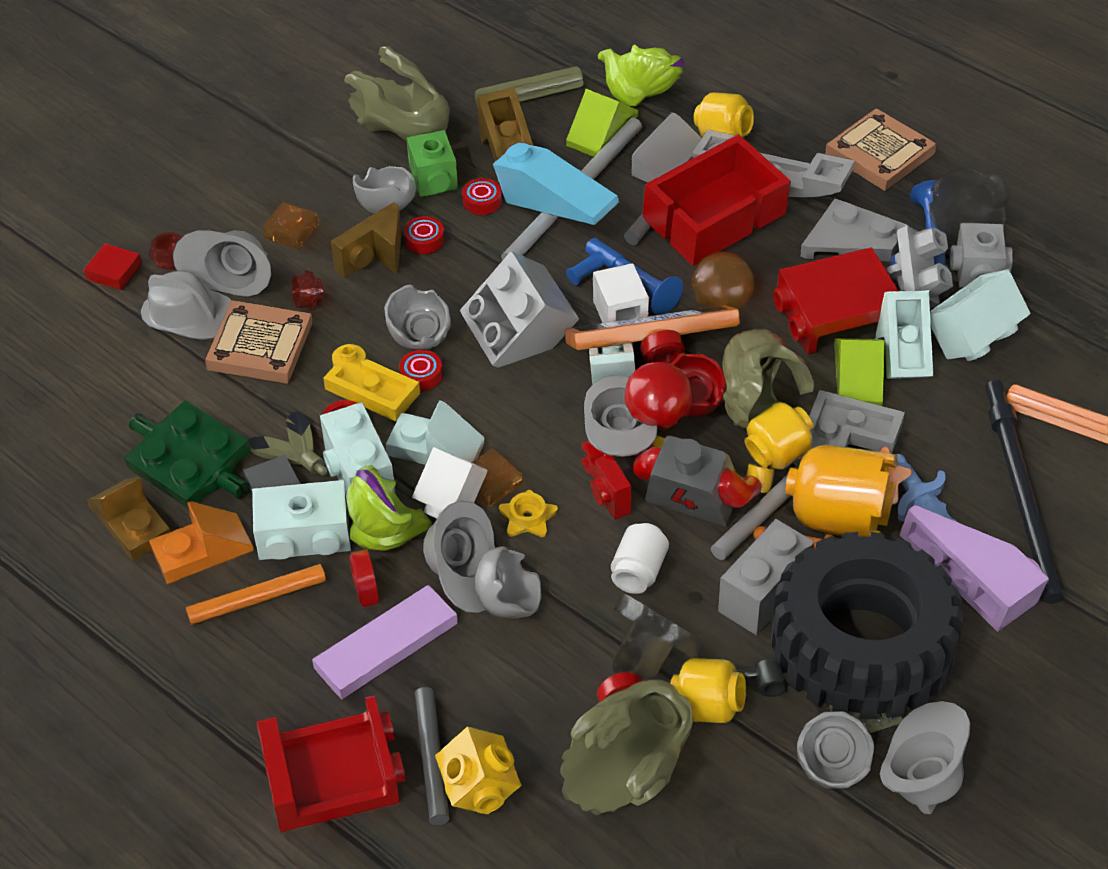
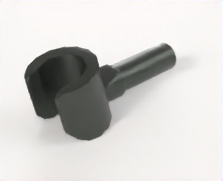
[736,659,785,697]

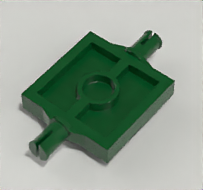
[124,400,251,508]

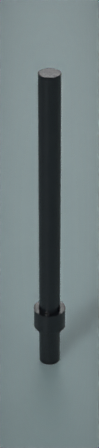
[985,380,1063,604]

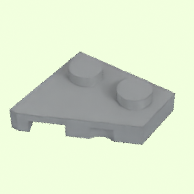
[800,198,908,261]

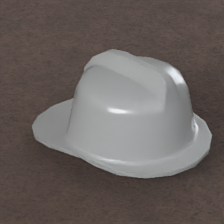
[173,230,271,297]
[141,271,231,340]
[584,375,657,457]
[423,500,495,613]
[880,701,971,814]

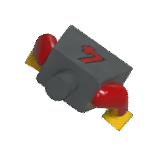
[633,435,775,527]

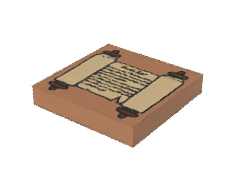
[825,108,936,191]
[205,300,313,384]

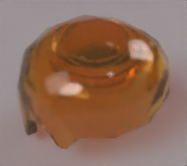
[691,252,755,308]

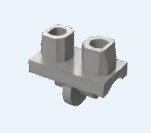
[885,226,953,308]

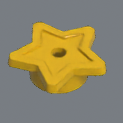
[499,490,558,537]

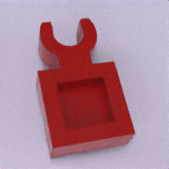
[581,441,631,520]

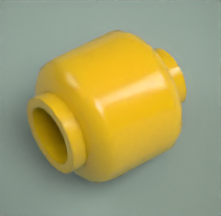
[694,92,754,138]
[744,403,814,469]
[671,658,746,723]

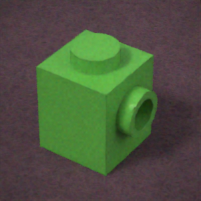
[406,130,458,197]

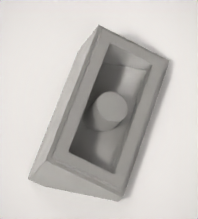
[632,112,702,182]

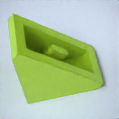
[566,89,638,157]
[834,338,885,406]

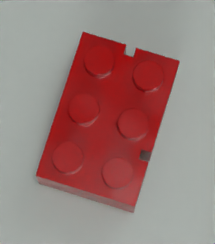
[642,134,791,266]

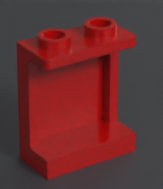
[773,247,898,354]
[256,696,406,833]

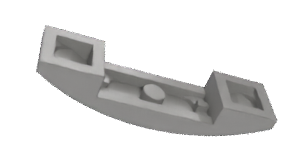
[692,130,855,197]

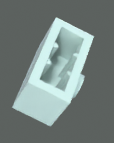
[930,269,1031,361]
[320,402,396,496]
[252,480,351,560]

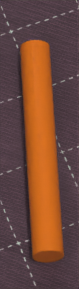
[185,564,326,625]

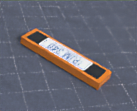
[564,305,740,350]

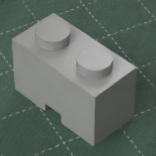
[718,519,815,636]

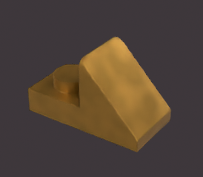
[477,87,533,162]
[331,202,402,278]
[87,477,171,562]

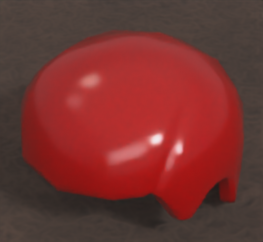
[670,353,727,418]
[624,362,692,428]

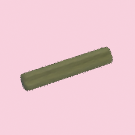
[475,66,583,107]

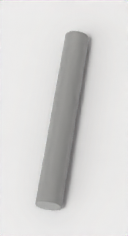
[711,465,799,560]

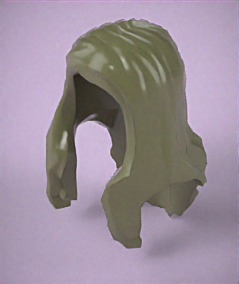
[344,46,450,141]
[723,329,814,428]
[560,680,693,815]

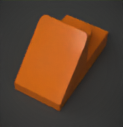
[149,502,254,584]

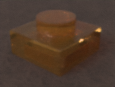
[263,202,319,249]
[471,448,522,508]

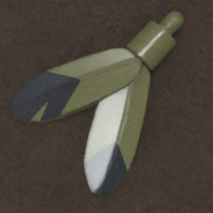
[248,412,327,476]

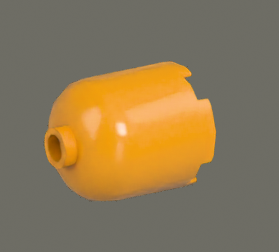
[785,445,898,537]

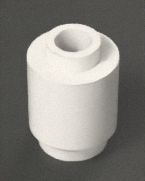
[611,523,669,594]

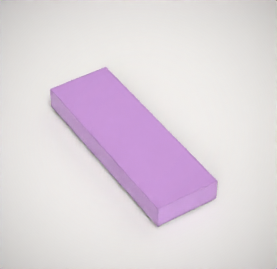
[312,585,458,700]

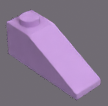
[900,505,1049,632]

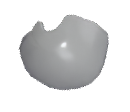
[353,166,416,214]
[384,284,451,350]
[474,546,542,619]
[797,711,874,789]

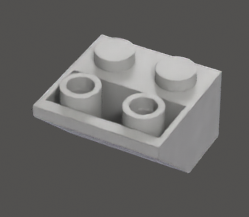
[460,251,579,368]

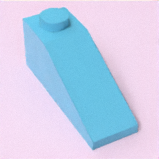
[493,142,619,225]

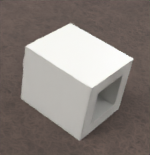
[593,263,649,323]
[412,447,488,518]

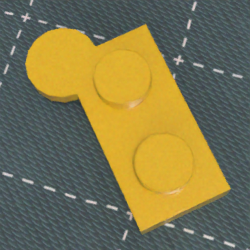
[323,344,420,422]

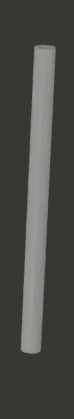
[501,118,642,260]

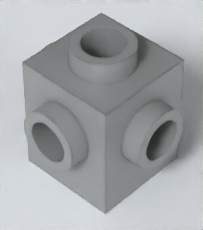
[950,223,1012,288]

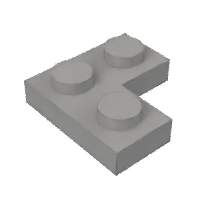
[793,390,905,465]

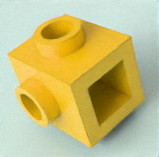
[435,726,521,814]

